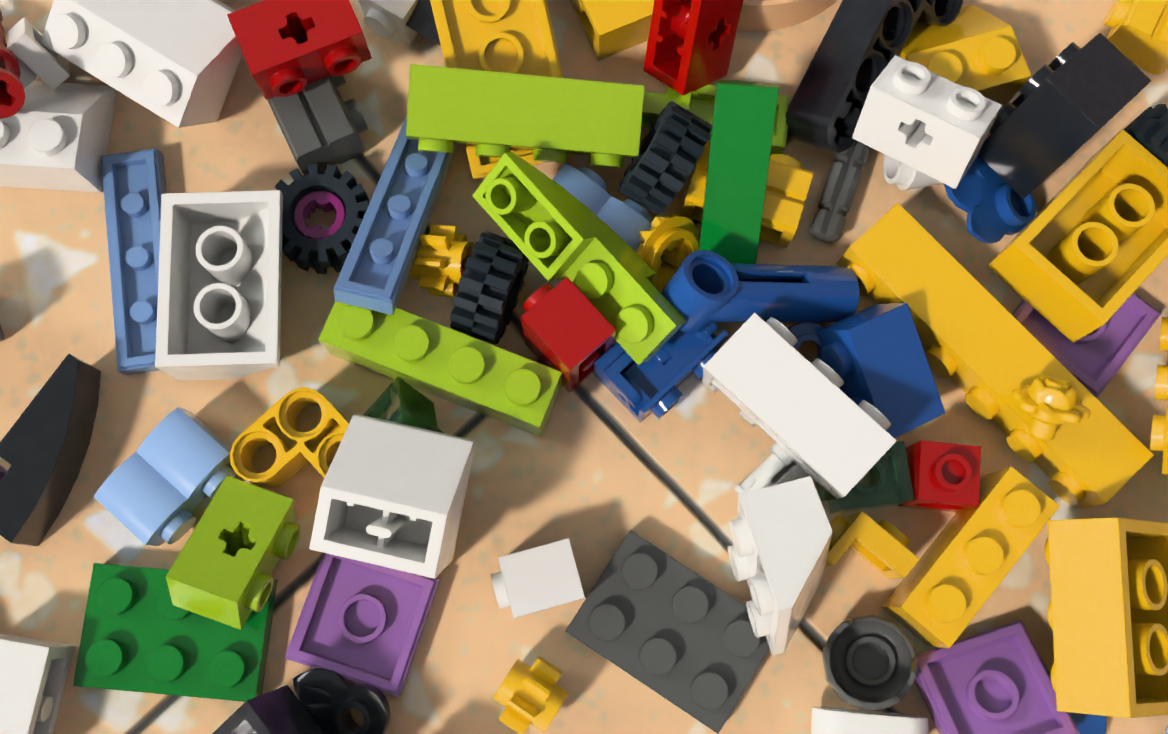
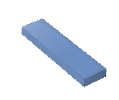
[333,117,458,315]
[101,148,167,375]

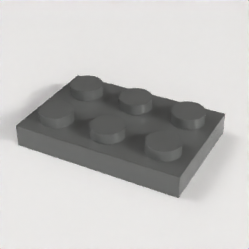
[565,530,770,734]

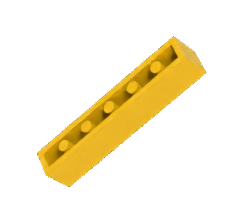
[836,203,1154,509]

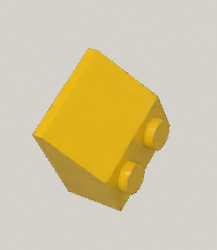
[899,4,1031,105]

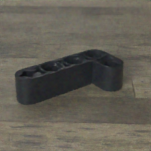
[785,0,963,153]

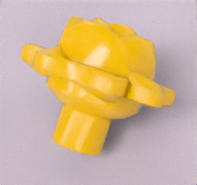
[1012,375,1091,440]

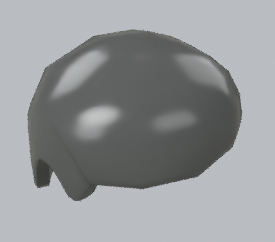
[822,615,918,710]

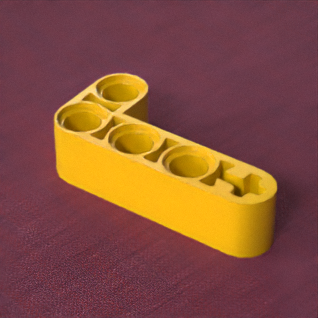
[230,387,457,571]

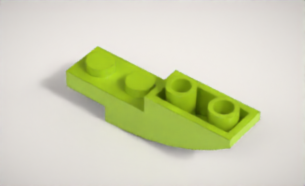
[472,152,686,365]

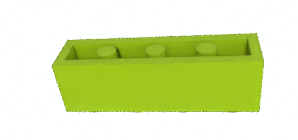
[406,64,645,168]
[318,301,563,437]

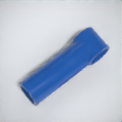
[661,250,860,333]

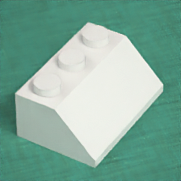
[41,0,243,128]
[0,81,117,193]
[155,190,283,381]

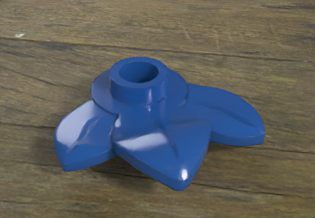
[944,155,1036,244]

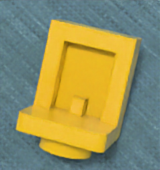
[825,511,920,579]

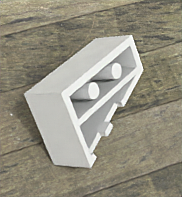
[702,312,897,499]

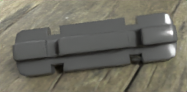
[810,140,870,243]

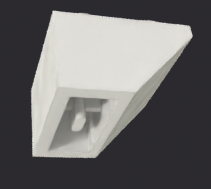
[309,414,476,579]
[728,476,833,656]

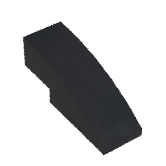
[0,353,101,546]

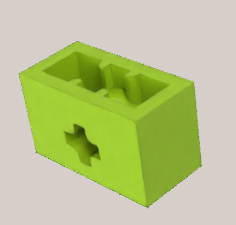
[166,475,301,630]

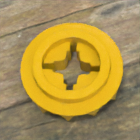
[634,212,700,293]

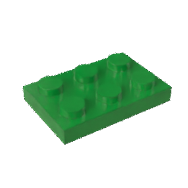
[73,563,278,702]

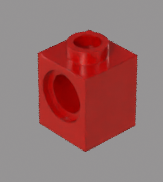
[898,440,981,513]

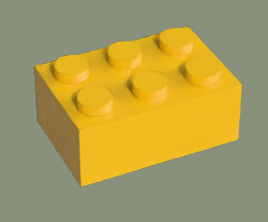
[987,129,1168,343]
[1044,518,1168,718]

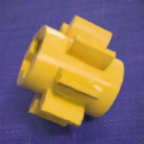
[409,224,474,298]
[493,656,569,734]

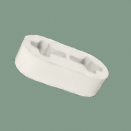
[811,707,928,734]

